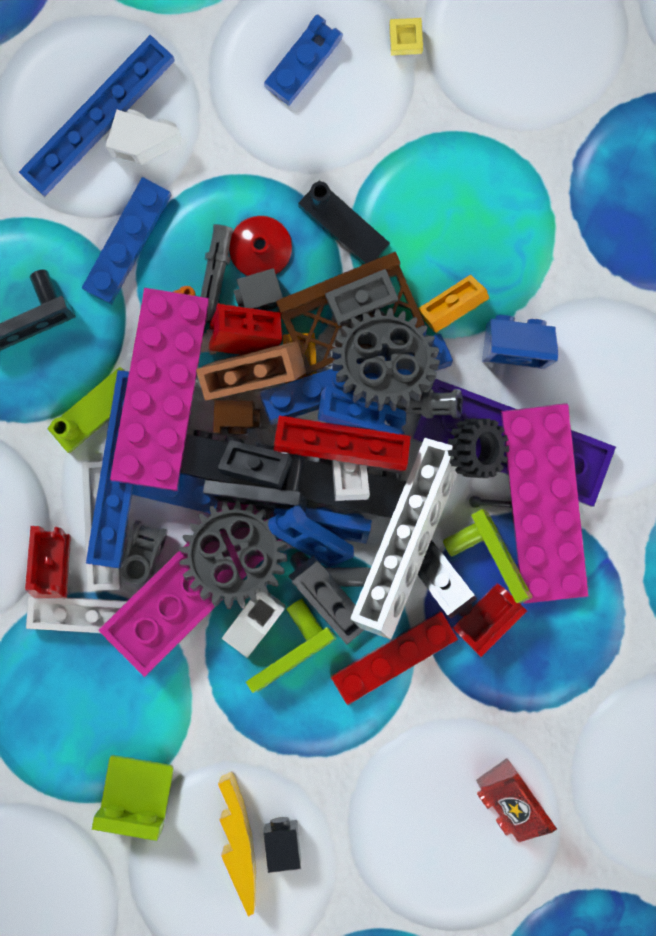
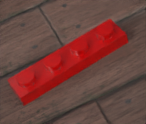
[273,415,411,471]
[331,611,458,705]

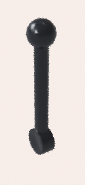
[469,495,512,508]

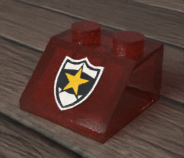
[476,758,557,843]

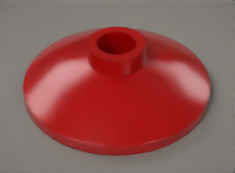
[229,216,292,276]

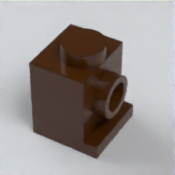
[213,400,261,435]

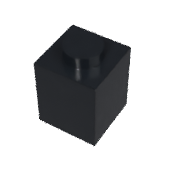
[263,817,302,873]

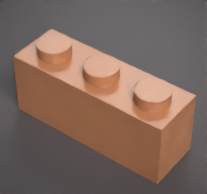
[196,341,306,401]

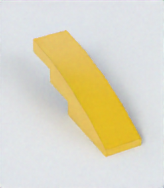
[218,771,256,917]

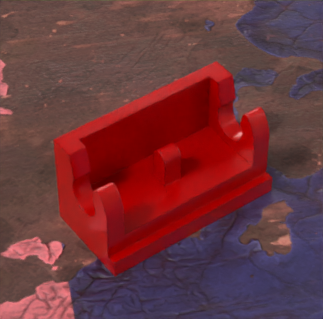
[209,304,282,355]
[25,526,71,599]
[452,583,527,657]

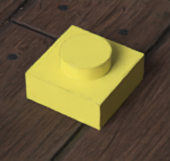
[389,18,423,56]

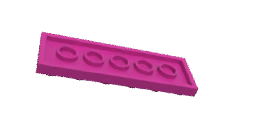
[110,288,210,491]
[501,403,588,604]
[98,502,282,677]

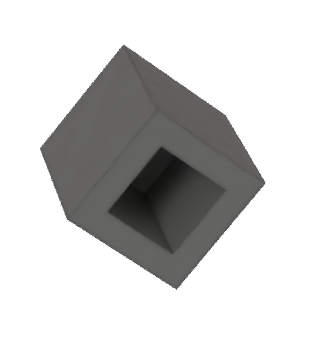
[233,268,283,311]

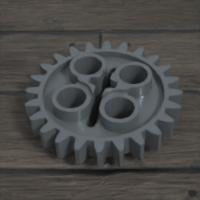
[332,308,440,411]
[179,501,287,609]

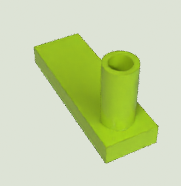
[47,367,125,453]
[443,509,533,603]
[246,599,337,693]

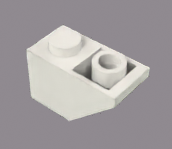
[106,109,183,165]
[222,592,286,658]

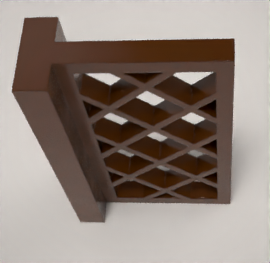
[276,251,425,375]

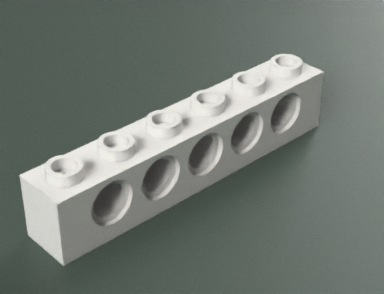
[350,438,458,640]

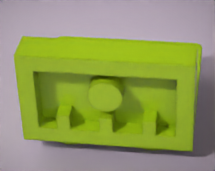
[91,755,174,841]

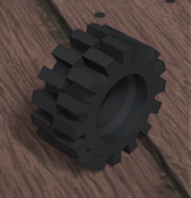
[447,419,509,478]

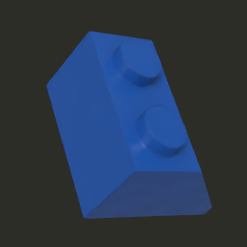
[482,315,558,369]

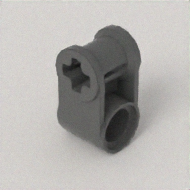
[120,520,168,584]

